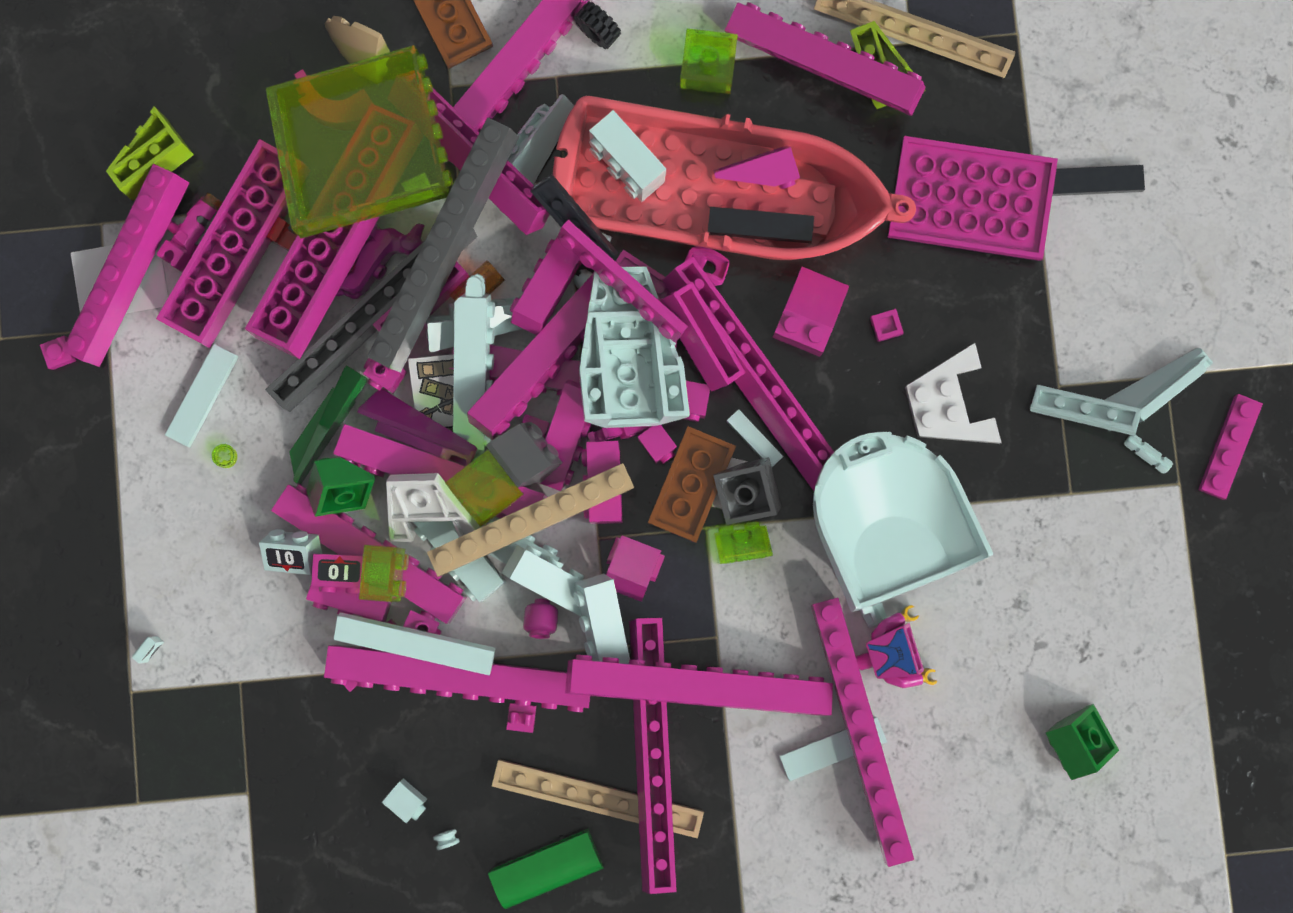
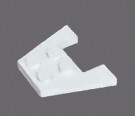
[905,343,1001,444]
[386,473,481,542]

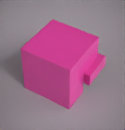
[606,535,665,602]

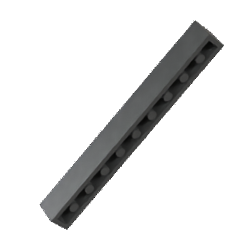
[367,117,519,373]
[265,229,478,412]

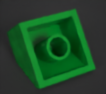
[306,457,375,517]
[1046,704,1119,780]

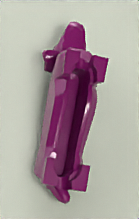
[336,223,425,299]

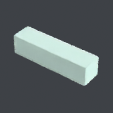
[726,409,783,467]

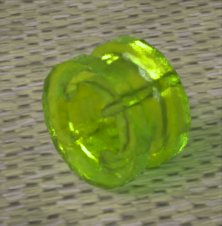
[212,444,237,468]

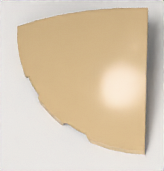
[325,16,390,87]

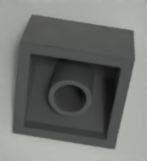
[486,422,563,487]
[713,457,782,525]

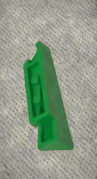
[289,365,369,484]

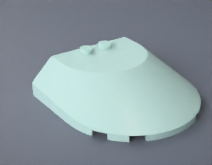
[813,432,993,612]

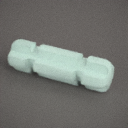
[1124,435,1173,473]

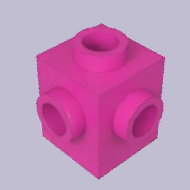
[363,358,407,394]
[403,610,441,635]

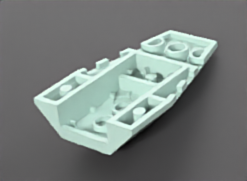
[579,267,690,428]

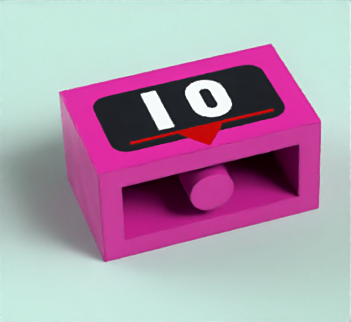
[311,554,372,594]

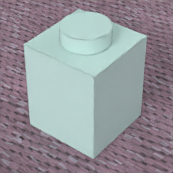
[382,778,427,823]

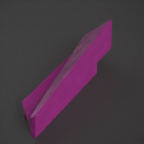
[357,389,477,467]

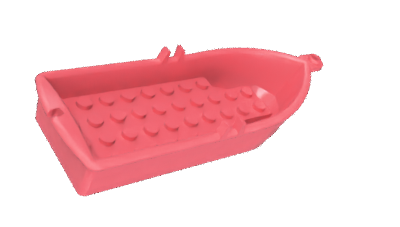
[553,96,916,260]

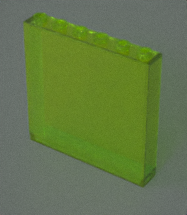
[266,45,453,238]

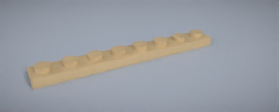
[814,0,1015,78]
[427,463,634,577]
[492,759,704,838]

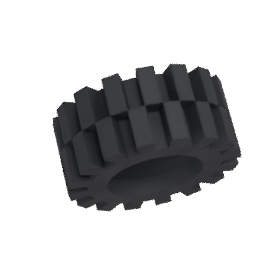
[574,1,621,50]

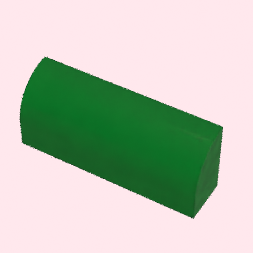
[488,829,604,909]

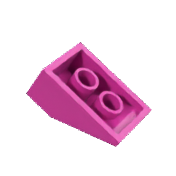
[713,145,800,189]
[772,267,849,357]

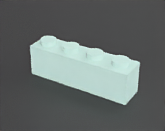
[414,521,506,602]
[502,545,585,617]
[574,574,630,664]

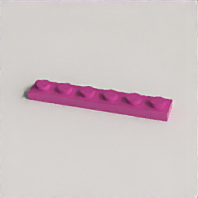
[557,220,688,342]

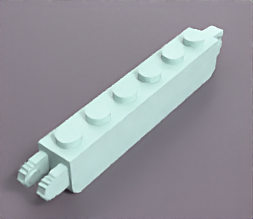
[453,273,495,471]

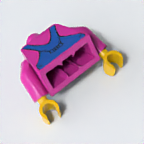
[856,605,937,688]

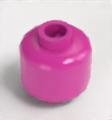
[523,599,558,639]

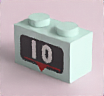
[259,529,322,575]

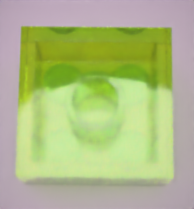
[680,28,738,94]
[359,545,409,602]

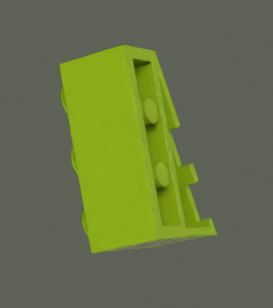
[850,21,926,109]
[106,106,194,201]

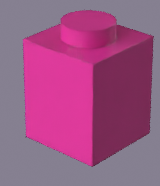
[637,425,677,464]

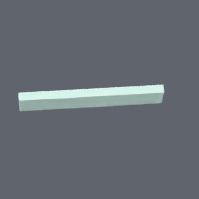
[334,612,496,676]

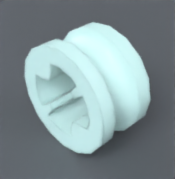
[433,829,460,850]

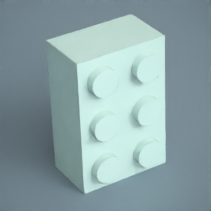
[589,110,666,203]

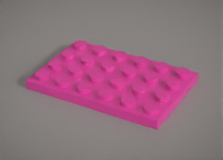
[888,136,1058,261]

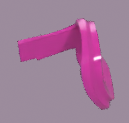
[685,246,729,286]

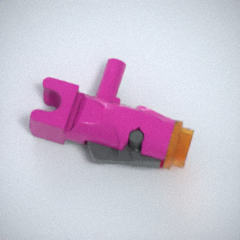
[157,192,223,272]

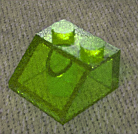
[445,450,524,527]
[713,521,773,565]

